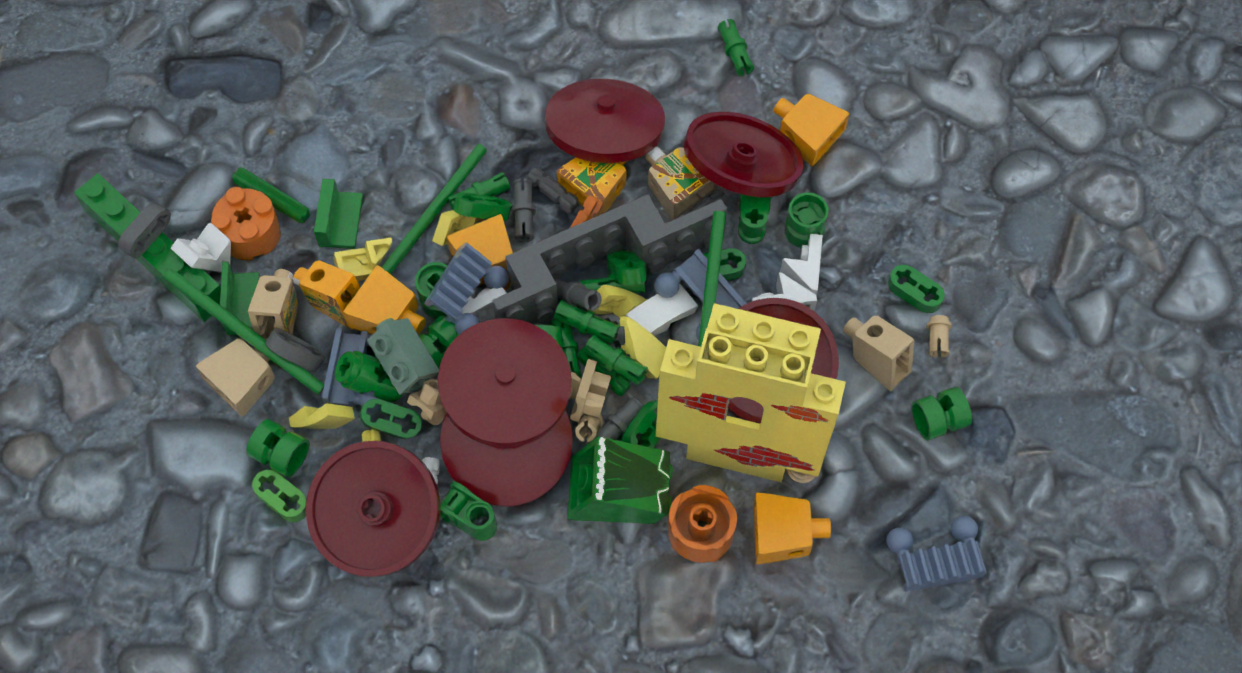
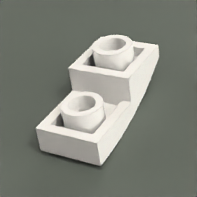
[626,283,698,336]

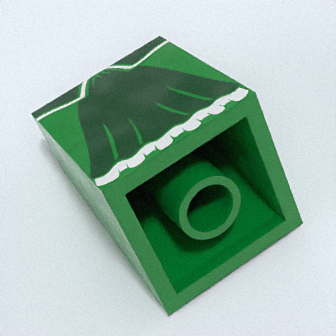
[567,436,673,524]

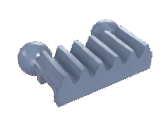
[424,242,509,335]
[654,249,747,340]
[322,328,380,413]
[886,516,987,592]

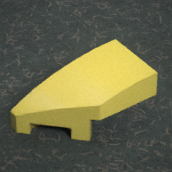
[432,210,484,246]
[333,237,392,281]
[586,285,647,318]
[619,316,666,379]
[289,403,355,429]

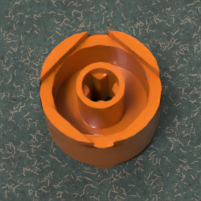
[211,187,281,261]
[668,485,737,563]

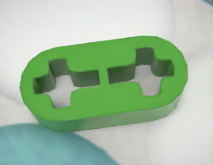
[252,469,307,522]

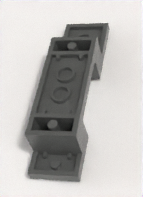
[492,194,727,324]

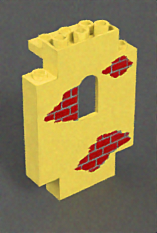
[656,303,846,483]

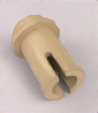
[926,315,952,357]
[575,413,603,442]

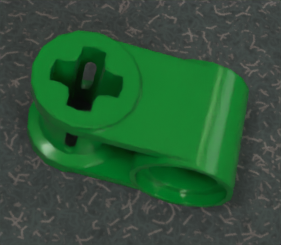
[738,194,772,244]
[440,481,498,541]

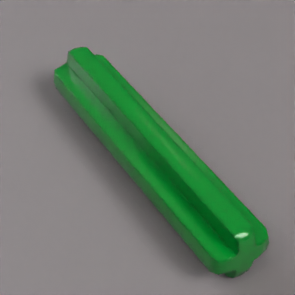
[232,167,311,223]

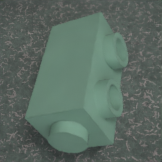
[367,318,439,395]

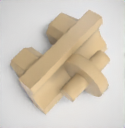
[569,359,611,422]
[407,379,446,425]

